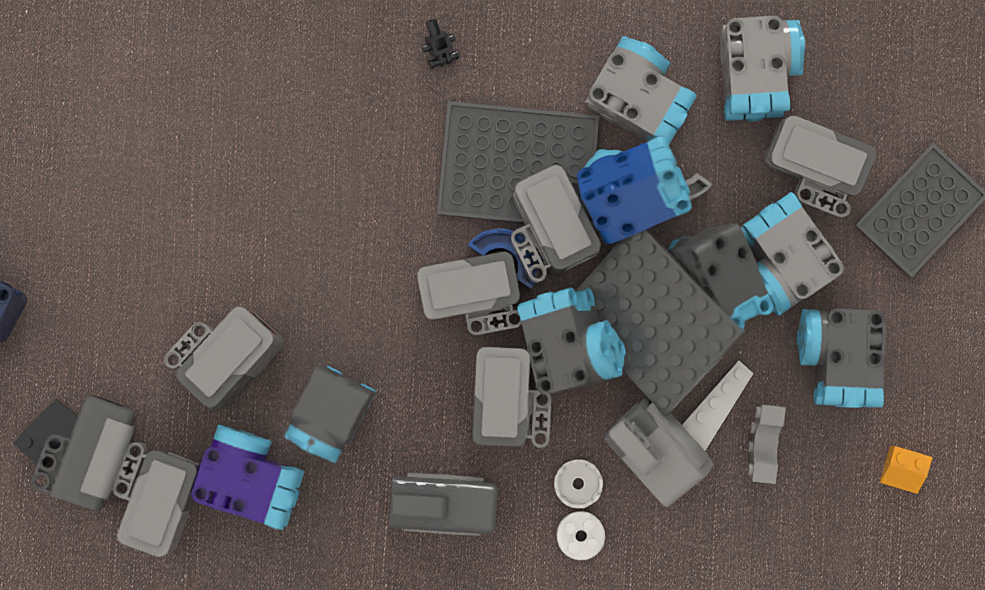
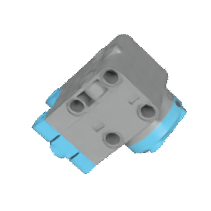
[720,16,805,121]
[584,36,697,144]
[741,192,844,316]

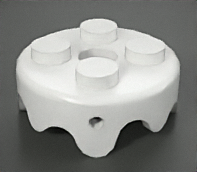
[554,460,603,508]
[556,511,605,560]

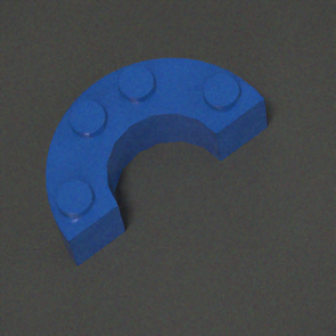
[468,228,538,291]

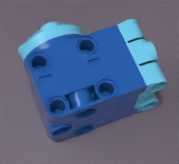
[577,137,692,244]

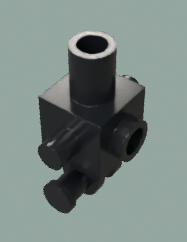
[421,19,460,69]

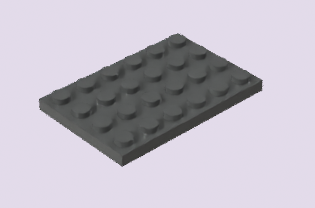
[854,143,985,278]

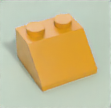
[879,446,932,494]

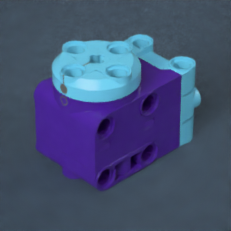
[192,424,305,530]

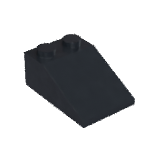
[13,399,77,467]

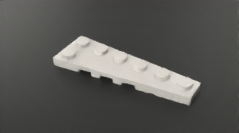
[682,361,753,451]

